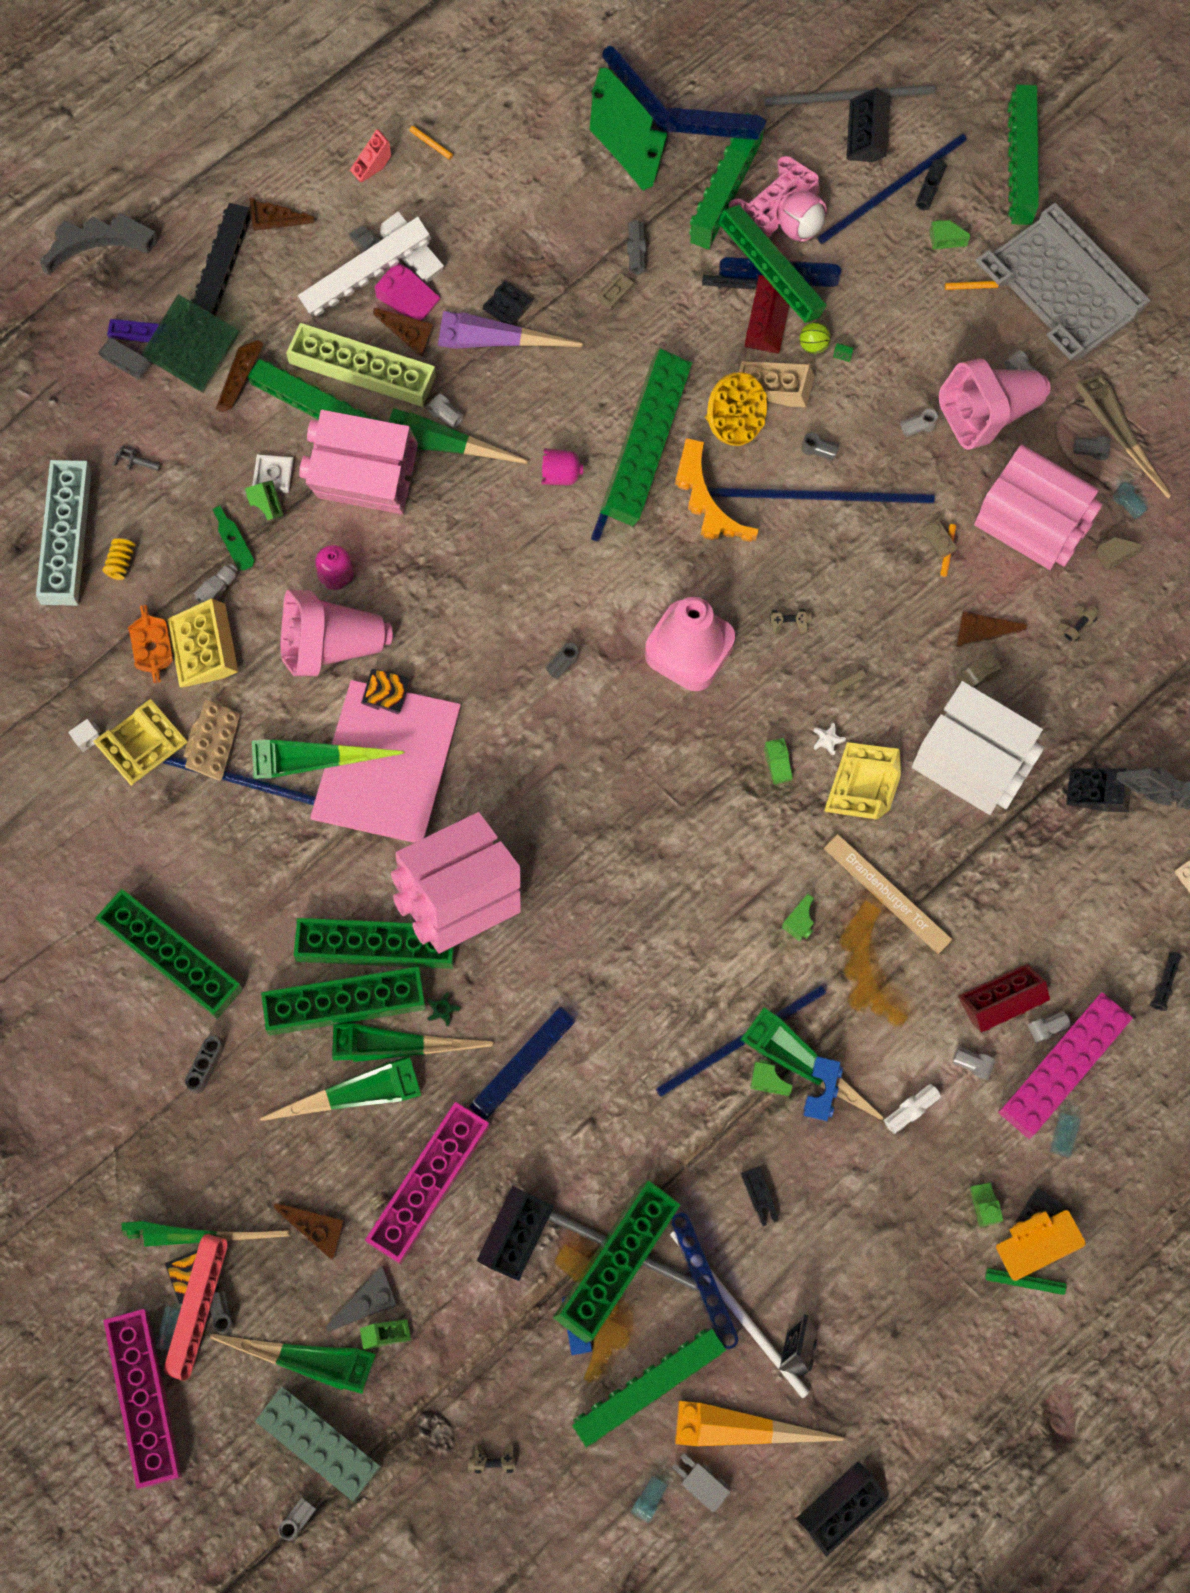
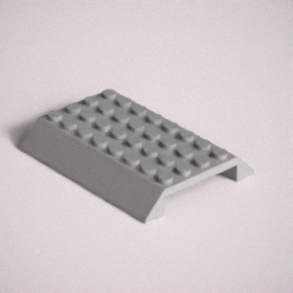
[975,203,1151,361]

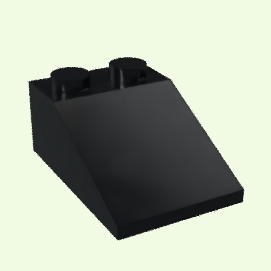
[779,1314,817,1377]

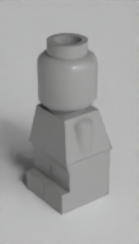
[194,564,238,604]

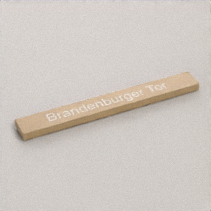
[824,834,952,954]

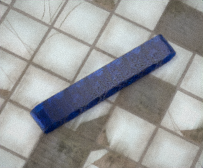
[602,46,678,132]
[656,107,766,140]
[718,257,842,287]
[469,1006,576,1120]
[671,1212,738,1350]

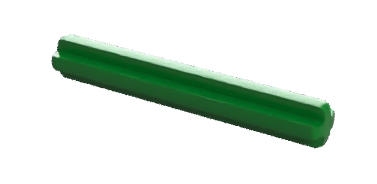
[985,1268,1067,1295]

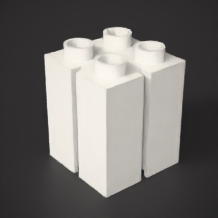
[911,681,1045,815]

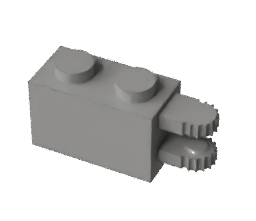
[672,1453,730,1513]

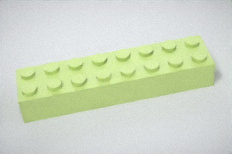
[287,323,436,407]

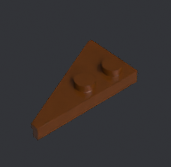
[249,198,315,231]
[373,308,433,357]
[956,612,1027,647]
[274,1203,344,1260]

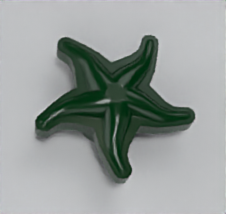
[427,992,460,1027]

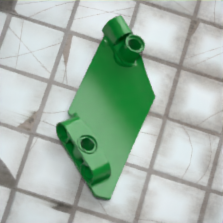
[589,68,668,191]

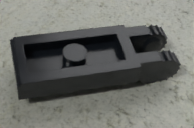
[740,1166,778,1227]

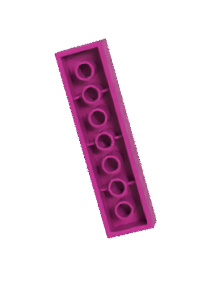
[998,992,1133,1139]
[365,1102,490,1265]
[103,1309,183,1489]

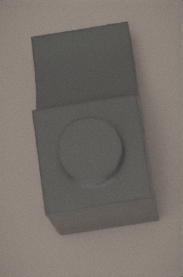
[349,225,380,254]

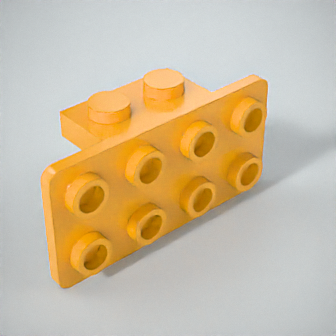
[996,1210,1086,1281]

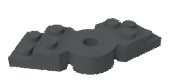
[1117,767,1190,810]

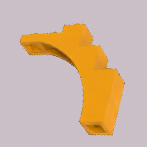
[675,438,759,542]

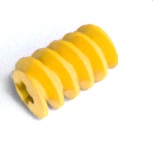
[102,538,136,580]

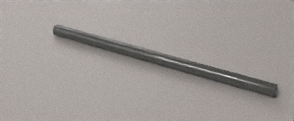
[764,85,935,106]
[548,1211,714,1298]

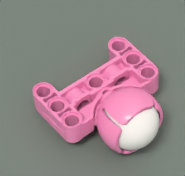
[729,156,827,242]

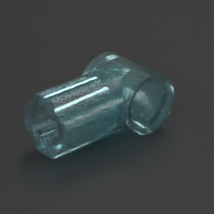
[1113,483,1148,520]
[630,1476,668,1524]

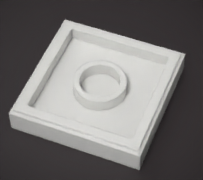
[252,454,294,493]

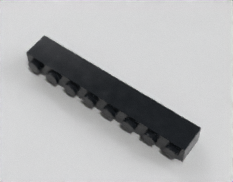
[184,203,252,337]

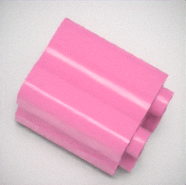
[974,444,1103,571]

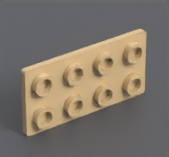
[183,700,240,781]

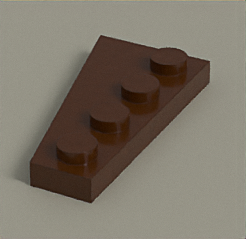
[215,340,264,412]

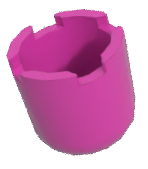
[541,448,583,486]
[315,545,354,590]

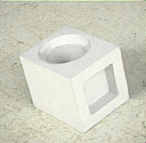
[68,719,101,752]

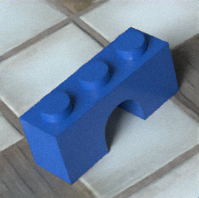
[803,1056,843,1121]

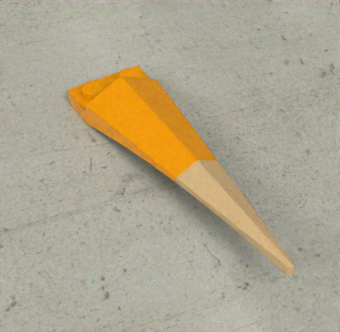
[675,1401,844,1446]

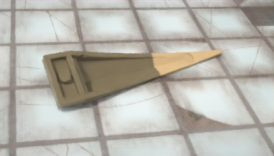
[1075,374,1171,499]

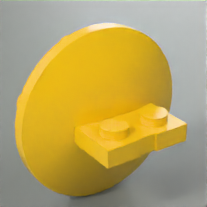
[704,372,767,446]

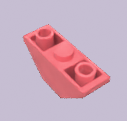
[350,129,391,182]

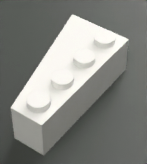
[379,212,444,284]

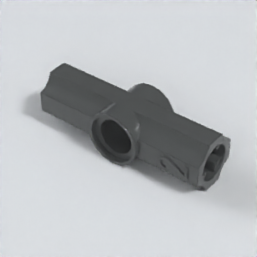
[627,220,646,275]

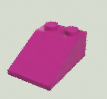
[375,263,440,321]

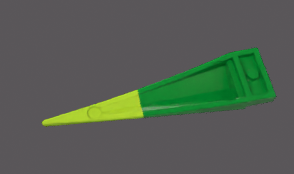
[252,739,405,779]

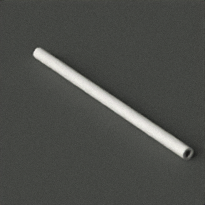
[670,1228,810,1398]

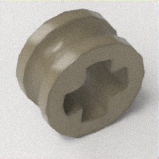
[369,1192,390,1211]

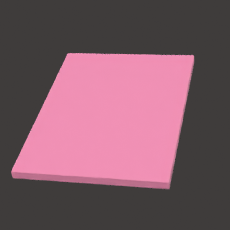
[310,680,461,843]

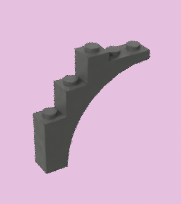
[40,213,158,275]

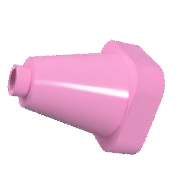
[939,358,1050,450]
[280,590,392,676]
[645,597,735,691]

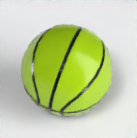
[799,322,831,354]

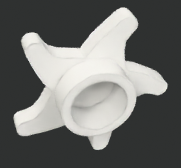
[814,723,846,755]

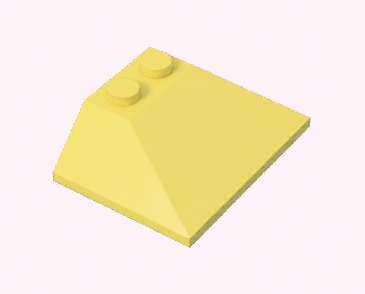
[93,699,187,786]
[824,742,901,820]

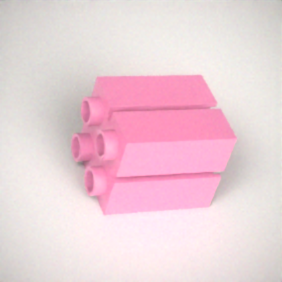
[300,410,418,515]
[391,812,521,953]

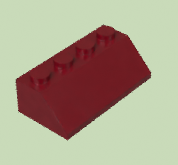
[744,275,789,354]
[958,964,1050,1033]

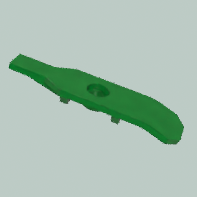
[212,506,254,571]

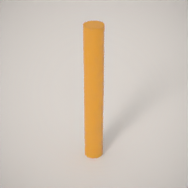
[409,126,453,160]
[944,281,998,290]
[940,524,956,577]

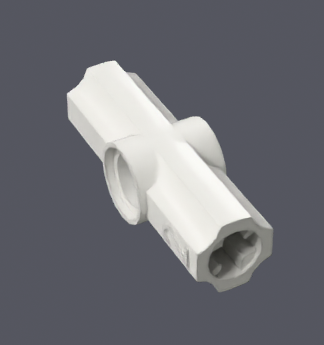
[884,1084,941,1134]

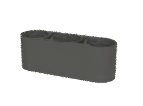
[98,338,151,379]
[185,1036,224,1094]

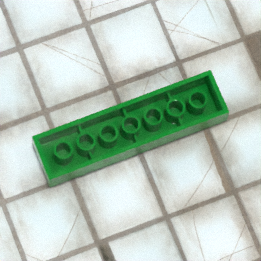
[1007,84,1039,225]
[689,112,765,250]
[95,889,243,1019]
[294,918,455,969]
[261,967,426,1036]
[553,1180,680,1343]
[572,1328,726,1448]

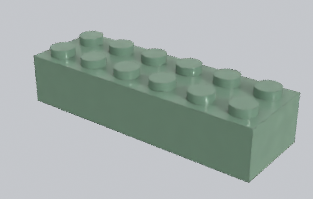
[255,1387,382,1502]

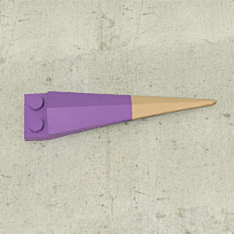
[438,311,583,349]

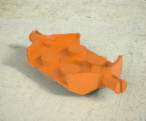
[128,605,173,683]

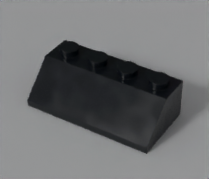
[846,87,890,162]
[476,1186,554,1281]
[795,1462,889,1557]

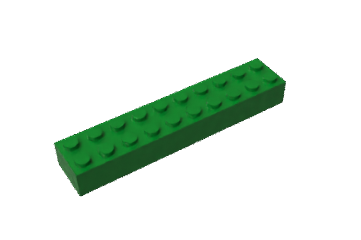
[600,348,692,527]

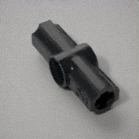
[915,159,947,211]

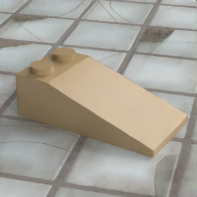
[739,361,815,407]

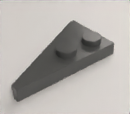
[326,1267,396,1332]

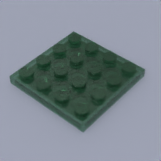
[141,294,240,393]

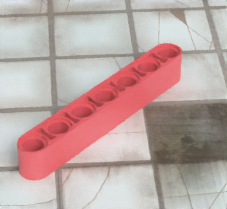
[164,1234,228,1381]

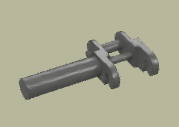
[113,445,161,471]

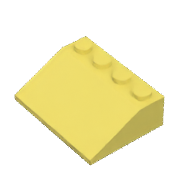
[167,598,238,688]

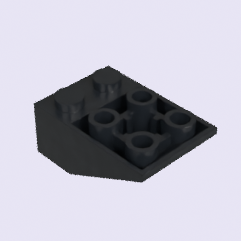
[1066,768,1131,812]

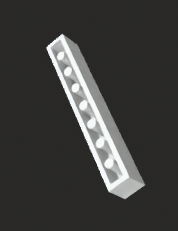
[298,217,431,317]

